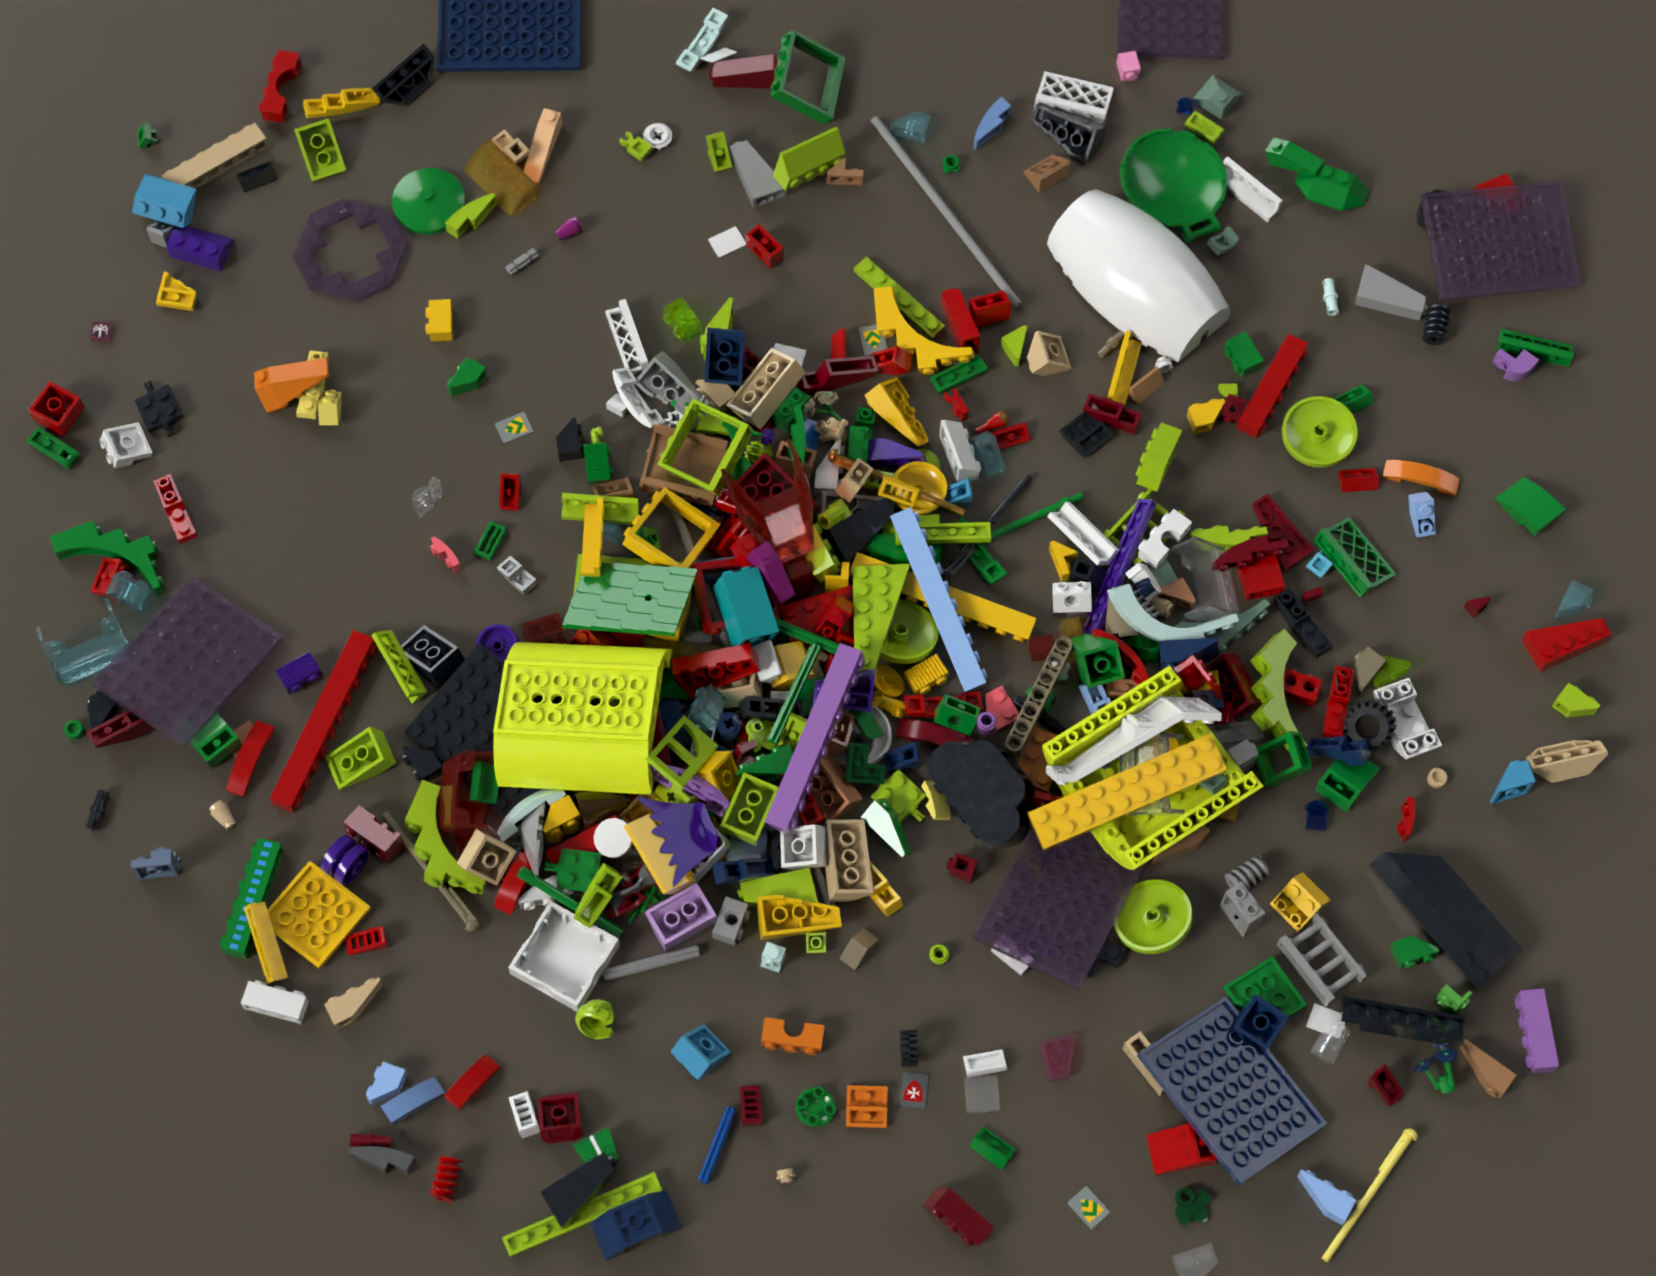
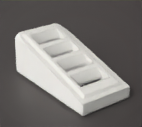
[509,1091,540,1138]

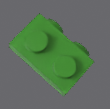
[1434,984,1472,1015]

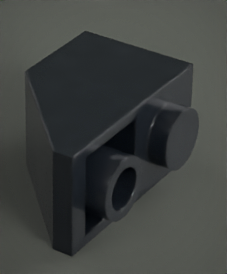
[556,417,584,462]
[1069,557,1107,591]
[402,746,444,782]

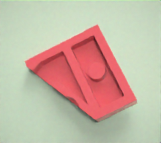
[985,686,1019,736]

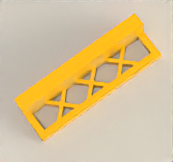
[1107,331,1142,408]
[581,498,605,577]
[244,901,288,984]

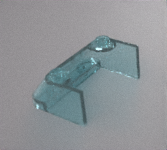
[35,598,132,686]

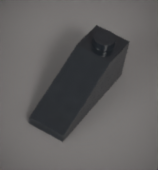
[739,696,802,722]

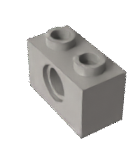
[712,897,751,946]

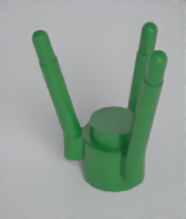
[627,886,667,924]

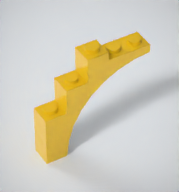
[874,286,975,375]

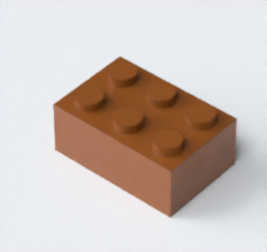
[1018,726,1057,793]

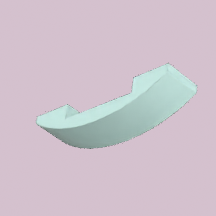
[676,8,728,72]
[497,789,566,842]

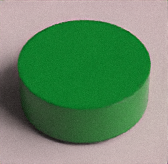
[64,720,85,740]

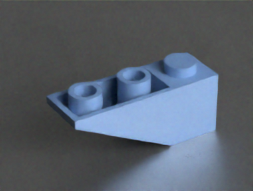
[1297,1169,1356,1225]

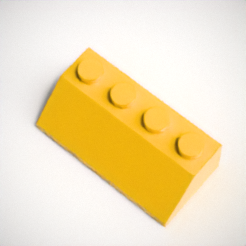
[623,814,695,894]

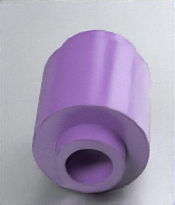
[977,712,997,736]

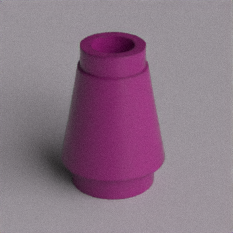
[555,216,583,241]

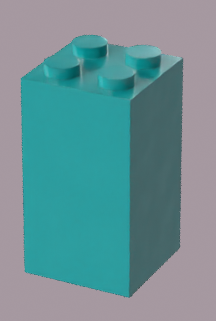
[713,566,779,647]

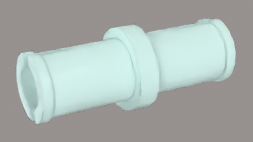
[1322,278,1339,316]

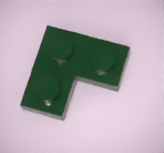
[845,742,886,785]

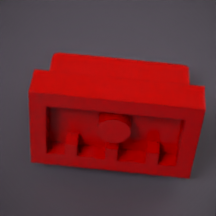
[1174,655,1223,701]

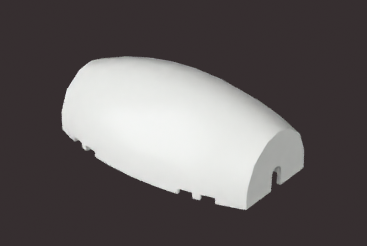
[1047,189,1231,362]

